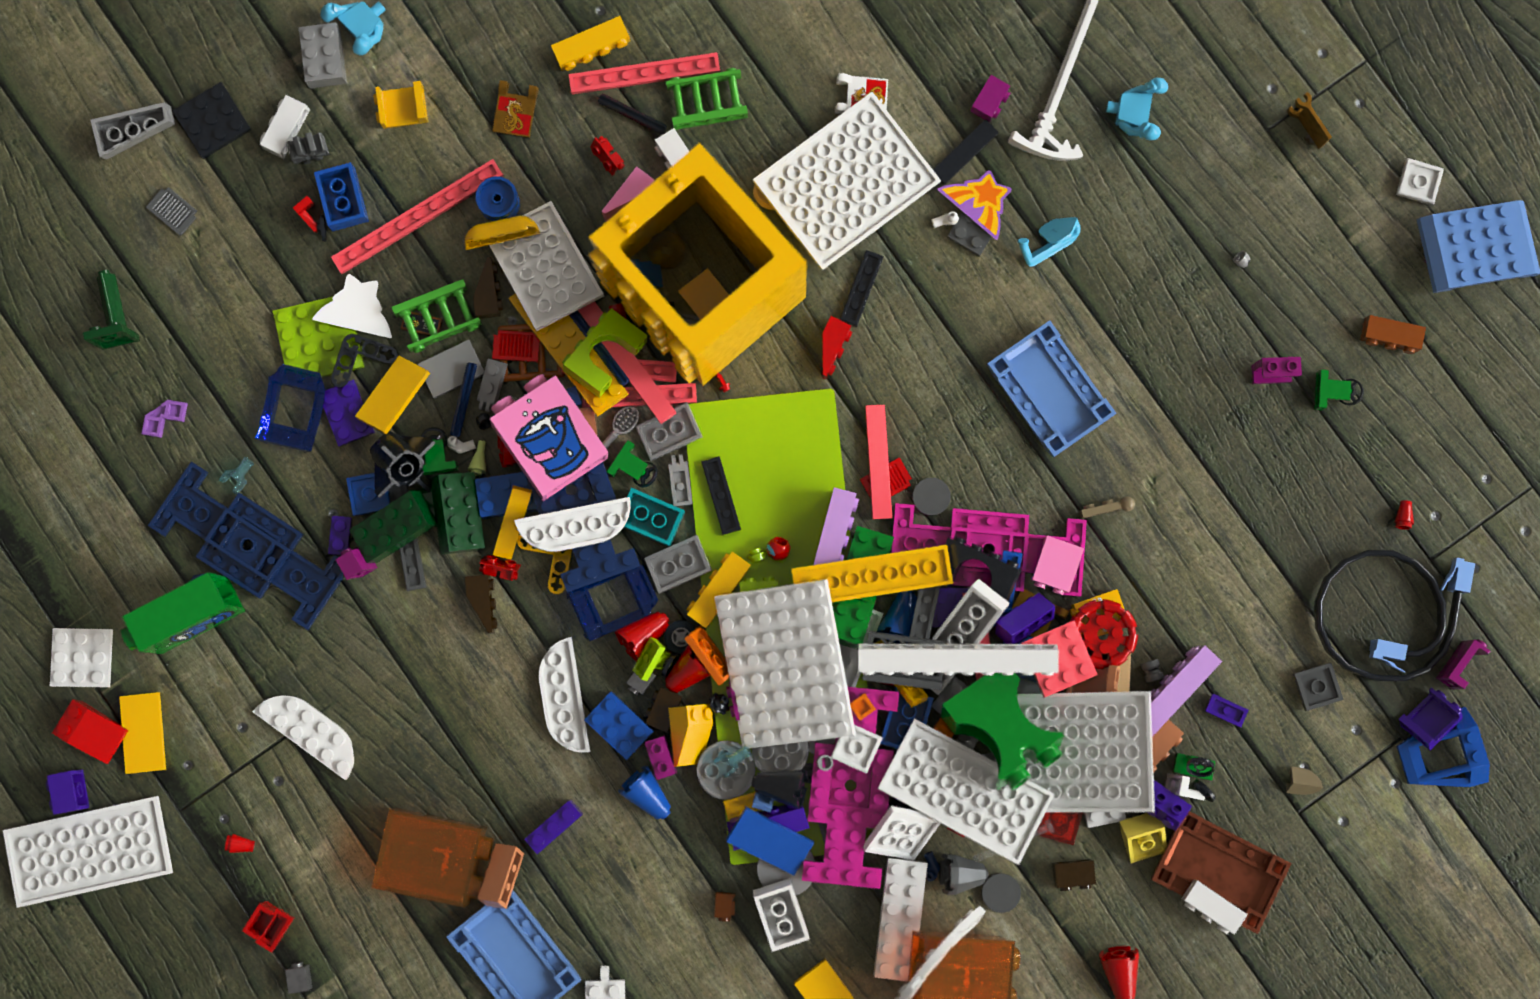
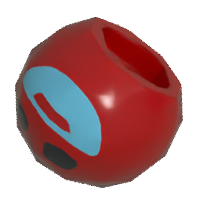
[766,537,791,561]

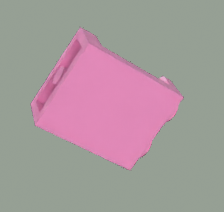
[1030,536,1084,595]

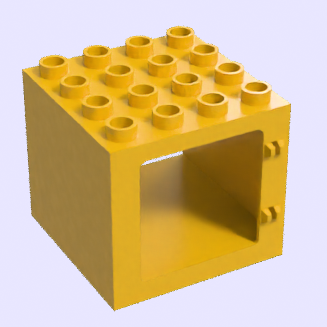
[588,143,807,386]

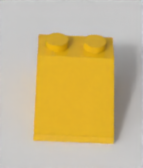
[669,704,713,767]

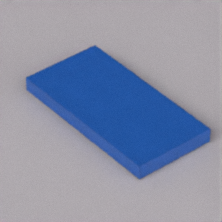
[726,806,814,876]

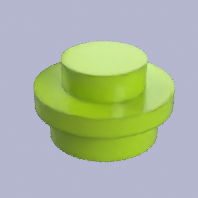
[747,547,766,563]

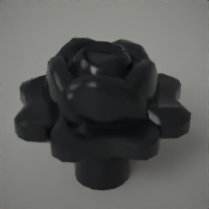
[709,693,730,715]

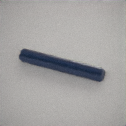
[450,362,477,437]

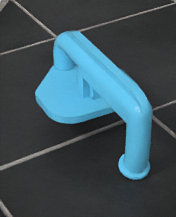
[1018,217,1080,267]

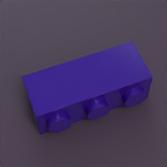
[995,593,1055,644]
[524,800,583,854]

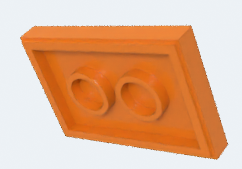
[684,625,729,686]

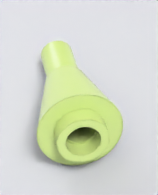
[467,440,486,477]

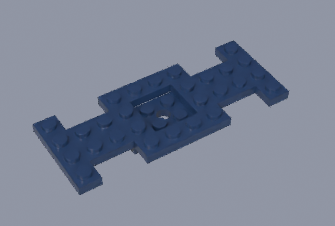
[525,386,640,593]
[148,462,345,630]

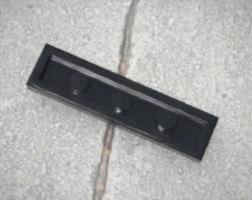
[933,119,999,185]
[839,250,884,327]
[701,456,741,535]

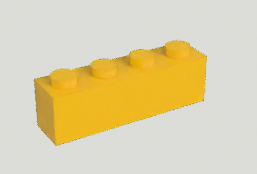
[551,16,630,71]
[686,552,751,629]

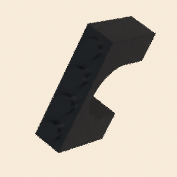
[943,535,1022,602]

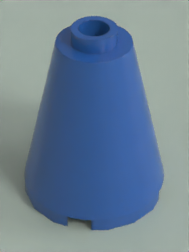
[877,591,917,644]
[618,765,671,820]

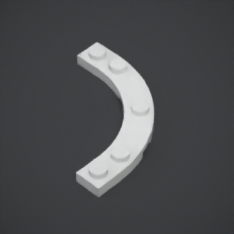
[895,906,986,999]

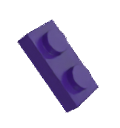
[328,516,352,555]
[1204,694,1249,728]

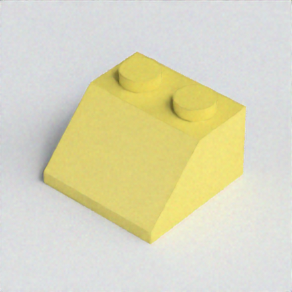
[1119,813,1167,863]

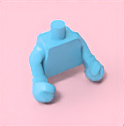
[320,1,386,56]
[1106,78,1168,141]

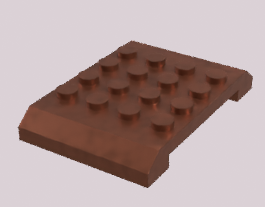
[1151,811,1292,934]

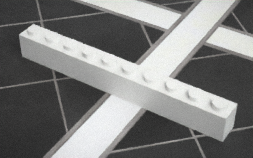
[858,644,1059,675]

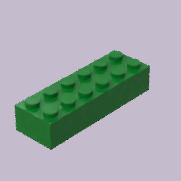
[832,526,894,650]

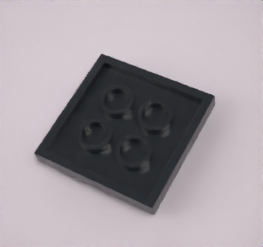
[173,82,252,159]

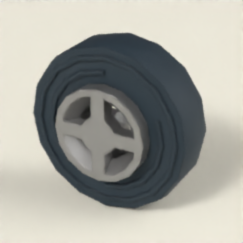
[664,620,696,655]

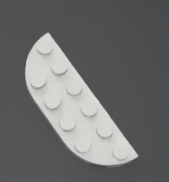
[514,497,630,552]
[539,637,591,753]
[252,696,354,780]

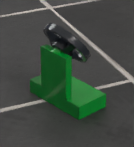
[1314,369,1364,410]
[421,427,459,476]
[607,440,658,488]
[1173,753,1216,781]

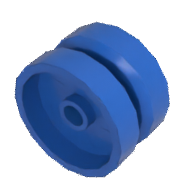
[476,177,520,221]

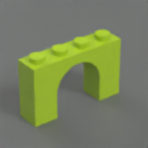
[562,308,648,398]

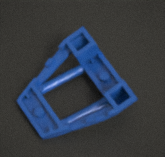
[1396,707,1490,787]

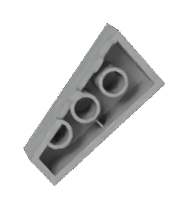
[90,102,175,160]

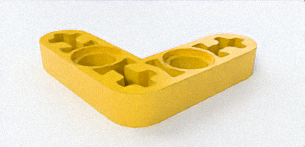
[517,535,572,595]

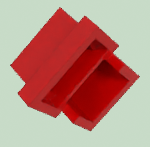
[242,901,294,953]

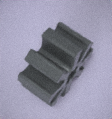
[287,132,329,164]

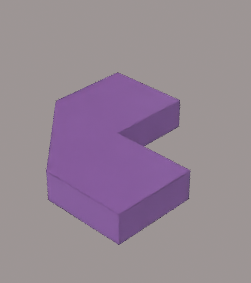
[141,400,188,438]

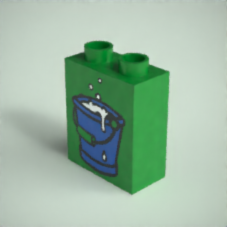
[121,572,245,654]

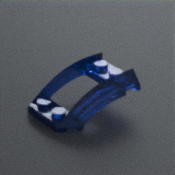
[255,364,326,453]
[566,565,658,642]

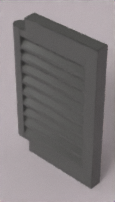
[146,187,197,236]

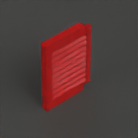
[492,330,540,362]
[860,457,912,499]

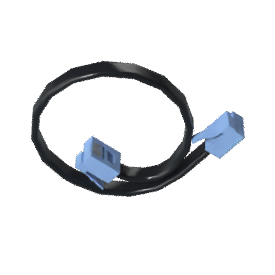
[1314,550,1475,681]

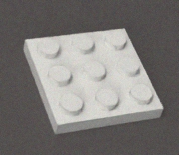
[50,628,113,687]
[863,806,941,860]

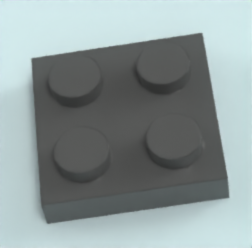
[947,211,992,257]
[1293,663,1344,711]

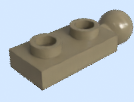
[1079,496,1135,519]

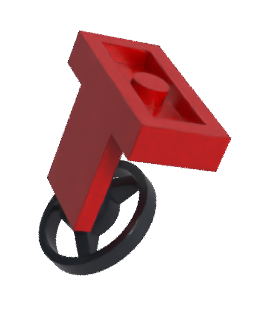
[293,196,327,242]

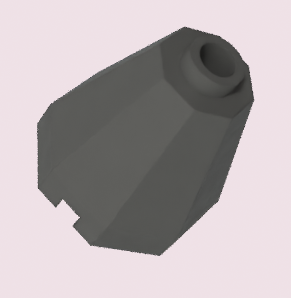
[939,854,988,895]

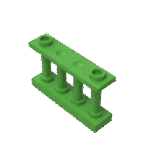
[666,68,748,130]
[392,279,482,353]

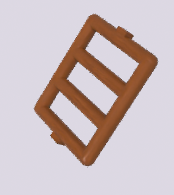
[498,324,565,382]

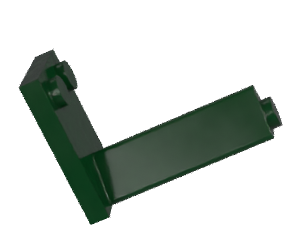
[83,270,140,350]

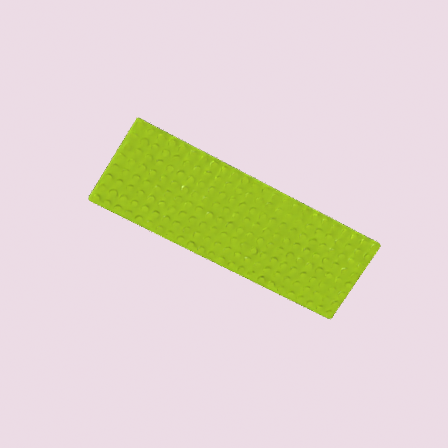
[687,389,875,865]

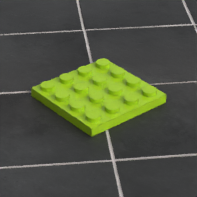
[273,296,364,385]

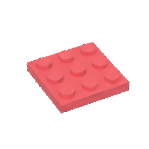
[1020,621,1098,698]

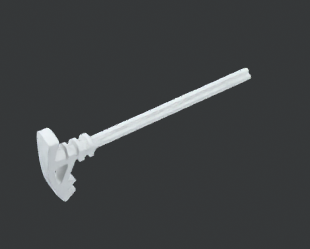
[1008,0,1098,161]

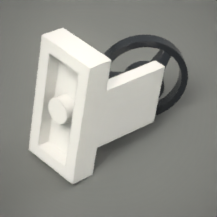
[1165,773,1216,802]

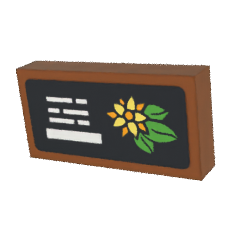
[401,312,443,336]

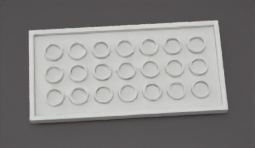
[878,719,1055,865]
[3,796,173,908]

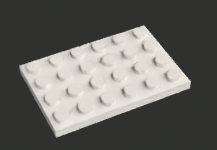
[489,201,604,332]

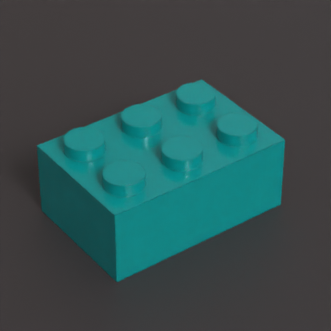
[623,488,685,547]

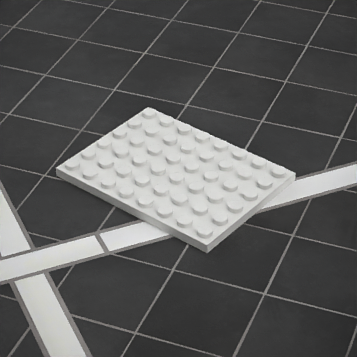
[753,92,941,271]
[714,579,856,749]
[995,691,1154,812]

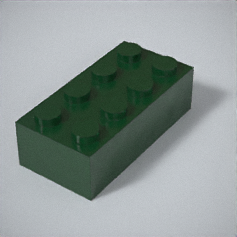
[430,472,485,555]
[349,491,438,563]

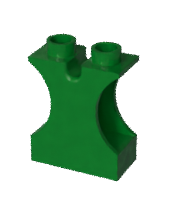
[940,673,1064,791]

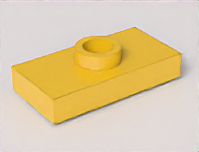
[723,792,762,820]

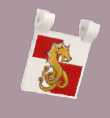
[835,73,888,114]

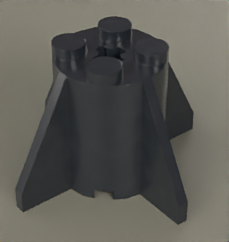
[370,431,435,498]

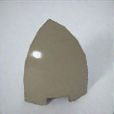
[1286,766,1323,795]

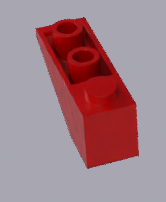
[822,316,853,379]

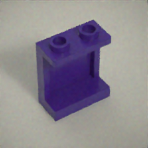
[1398,687,1463,750]

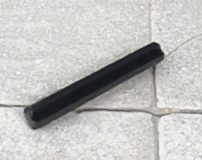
[598,94,667,135]

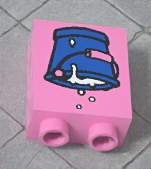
[490,374,609,501]

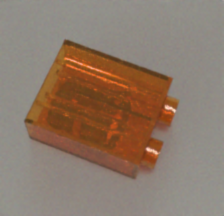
[372,808,494,908]
[908,930,1020,999]

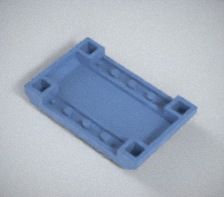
[1417,200,1540,293]
[987,320,1117,458]
[447,890,582,999]

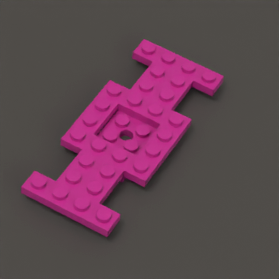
[891,503,1087,597]
[802,687,899,889]

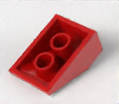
[52,699,129,764]

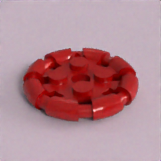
[1070,599,1138,670]

